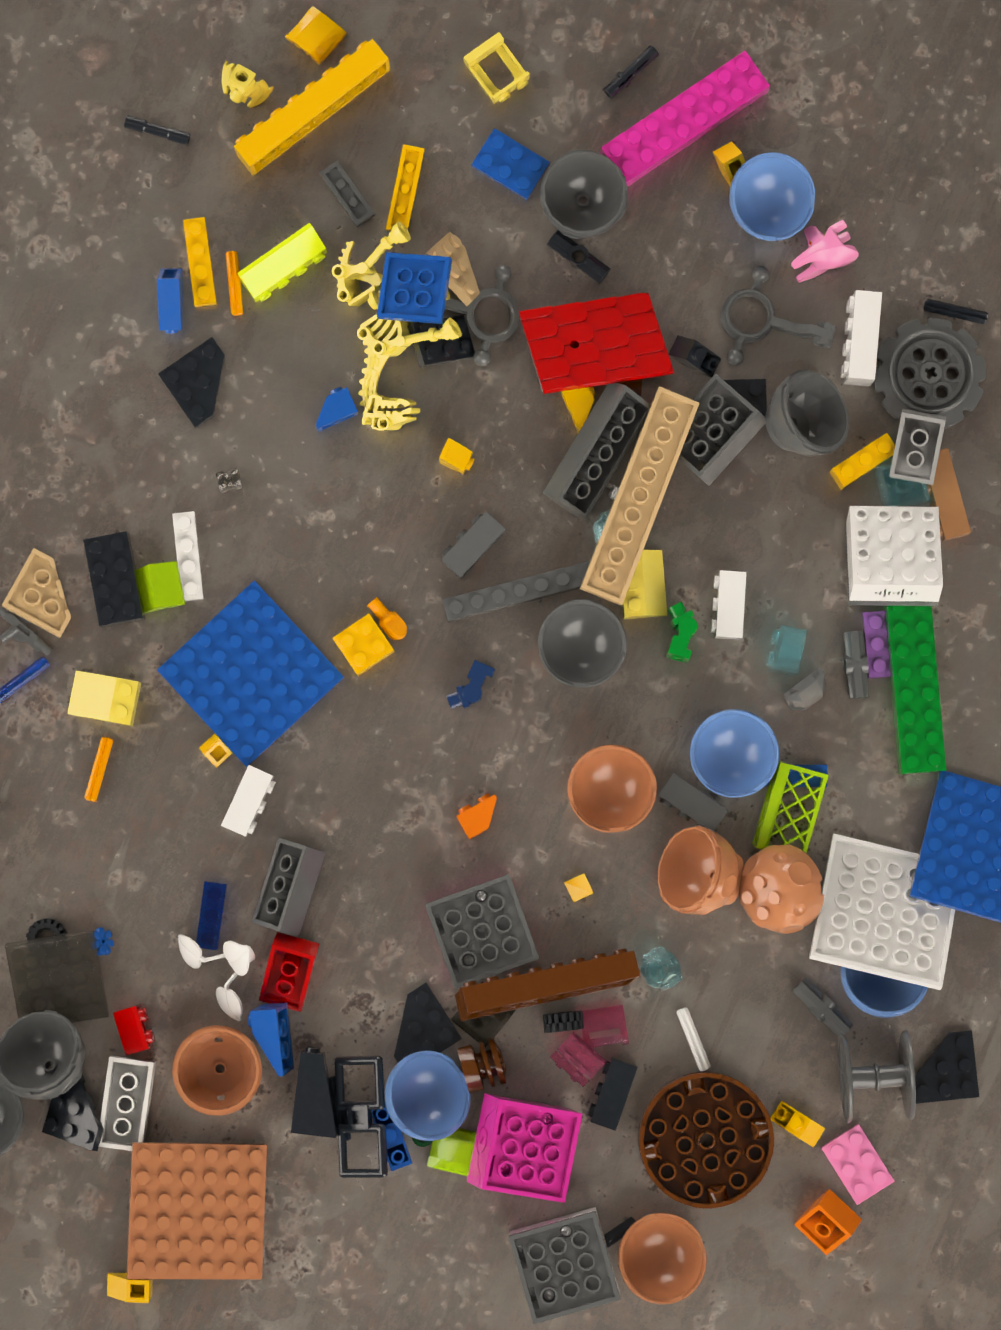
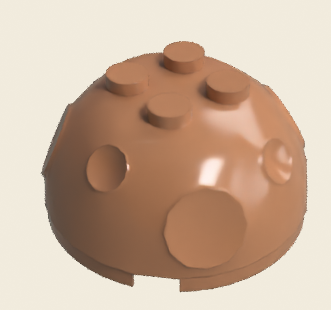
[738,844,824,934]

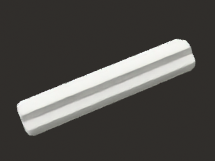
[677,1007,711,1071]

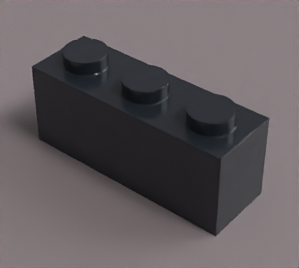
[587,1057,638,1131]

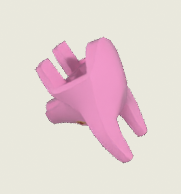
[791,220,858,283]

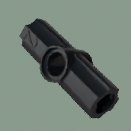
[547,230,611,284]

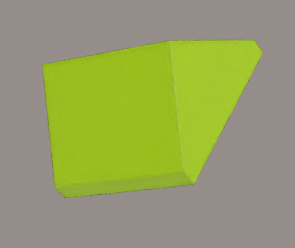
[136,561,185,613]

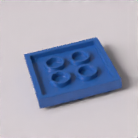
[377,252,452,324]

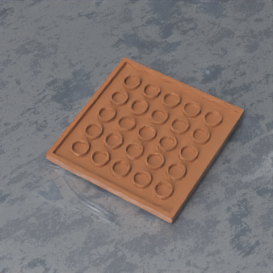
[127,1142,267,1280]

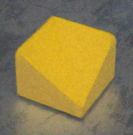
[564,873,593,903]

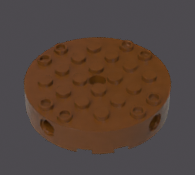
[638,1072,774,1209]

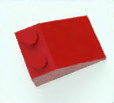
[258,932,320,1012]

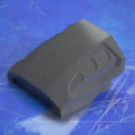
[783,667,826,711]

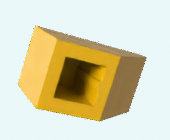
[770,1101,825,1147]
[107,1273,153,1303]

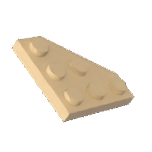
[424,232,480,306]
[2,548,71,638]

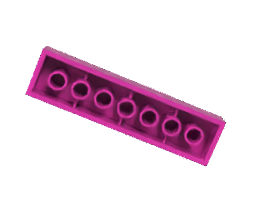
[600,51,770,187]

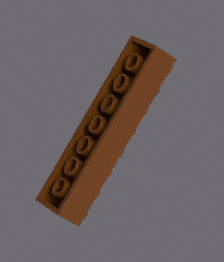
[455,949,640,1021]

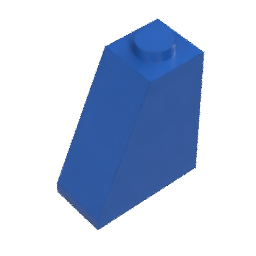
[157,268,183,334]

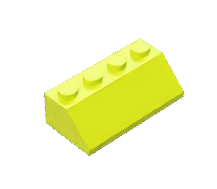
[238,223,327,302]

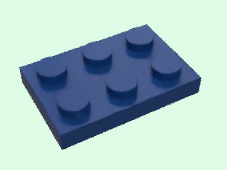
[471,128,550,200]

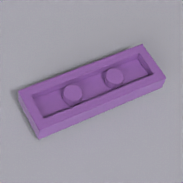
[862,611,891,679]

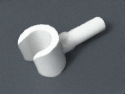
[606,482,619,500]

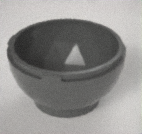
[765,370,849,456]

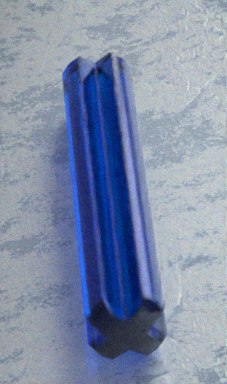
[0,657,50,703]

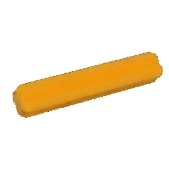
[226,251,243,316]
[85,737,113,802]

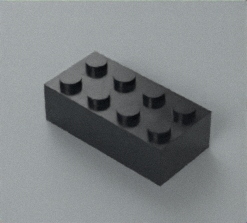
[83,531,146,628]

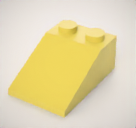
[67,671,141,727]

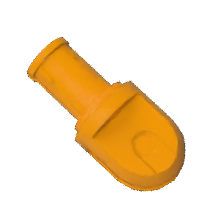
[367,597,407,640]

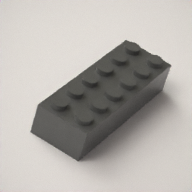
[543,383,651,520]

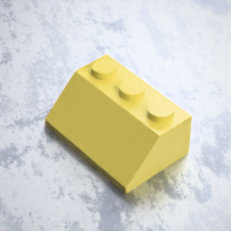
[622,549,667,619]

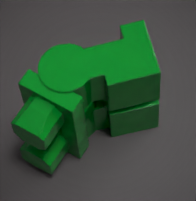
[666,602,698,664]

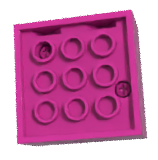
[467,1093,582,1203]

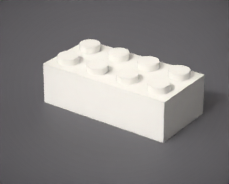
[840,290,882,387]
[99,1055,156,1151]

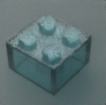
[874,464,930,507]
[766,625,807,677]

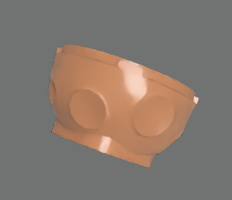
[658,826,744,915]

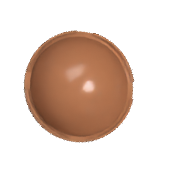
[567,744,657,833]
[618,1213,707,1304]

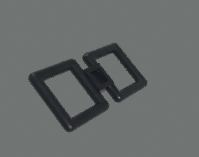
[334,1056,388,1178]

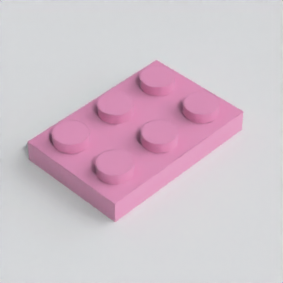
[820,1124,895,1205]

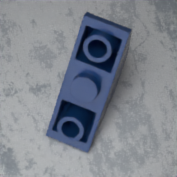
[372,1105,413,1171]

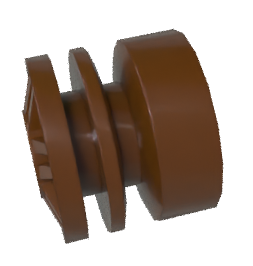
[457,1038,506,1094]

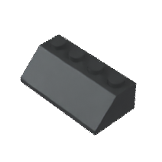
[252,838,326,937]

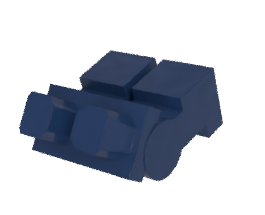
[446,660,496,709]

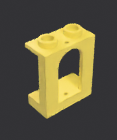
[464,32,530,104]

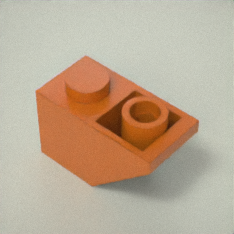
[456,793,497,840]

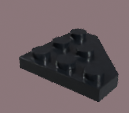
[158,337,225,429]
[394,982,462,1062]
[915,1030,979,1104]
[42,1074,104,1151]

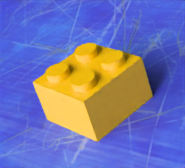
[333,614,395,676]

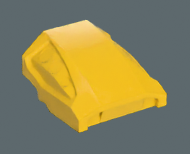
[285,6,347,65]

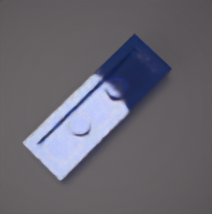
[196,881,227,950]

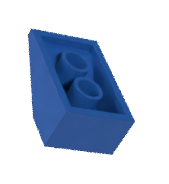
[248,1002,294,1076]

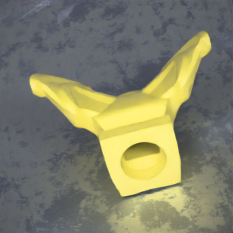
[222,61,274,108]

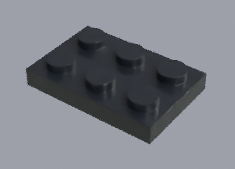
[407,315,475,368]

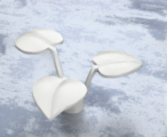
[178,934,255,1021]

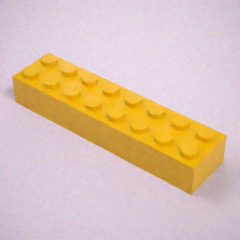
[234,39,390,176]

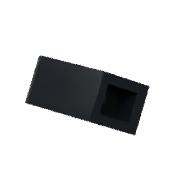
[668,335,722,378]

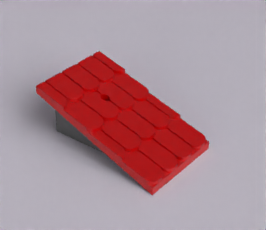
[519,293,674,394]

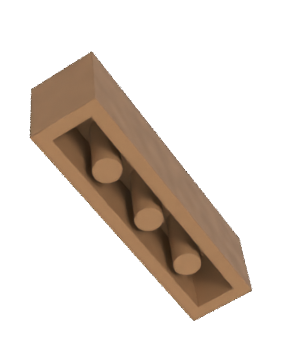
[923,448,971,542]

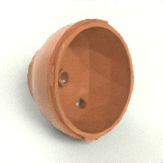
[172,1025,262,1116]

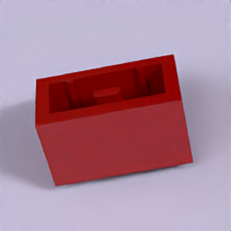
[113,1004,155,1055]

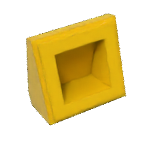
[199,734,233,768]

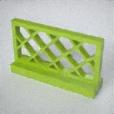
[751,761,829,853]

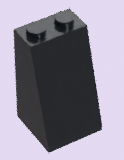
[291,1046,337,1138]

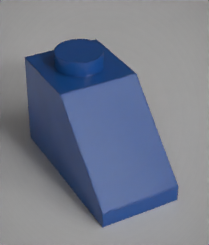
[316,387,359,432]

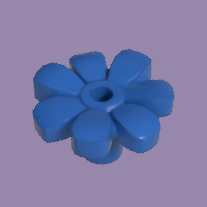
[89,927,114,956]

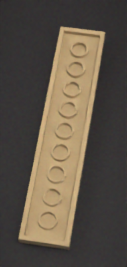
[580,386,699,606]

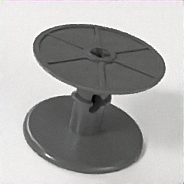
[838,1030,916,1124]

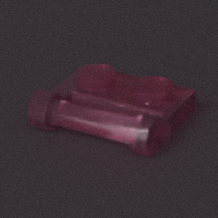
[582,1005,629,1051]

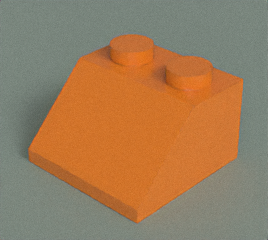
[794,1189,862,1255]

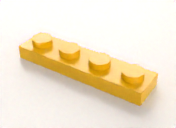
[386,144,425,231]
[183,217,217,307]

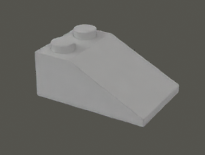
[889,408,946,485]

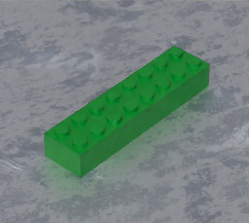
[884,606,946,775]

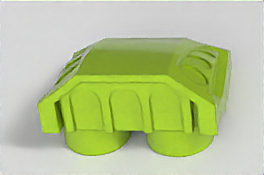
[427,1127,477,1177]

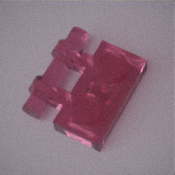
[550,1031,607,1087]

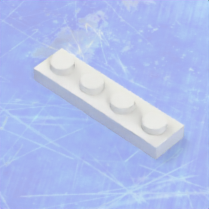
[172,511,204,601]

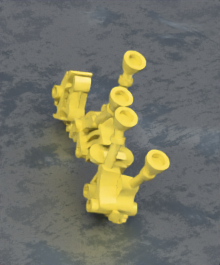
[332,222,462,430]

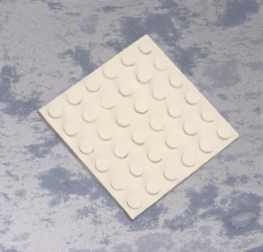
[809,834,955,990]

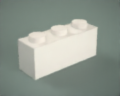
[711,570,746,640]
[221,765,276,837]

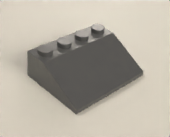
[678,374,766,486]

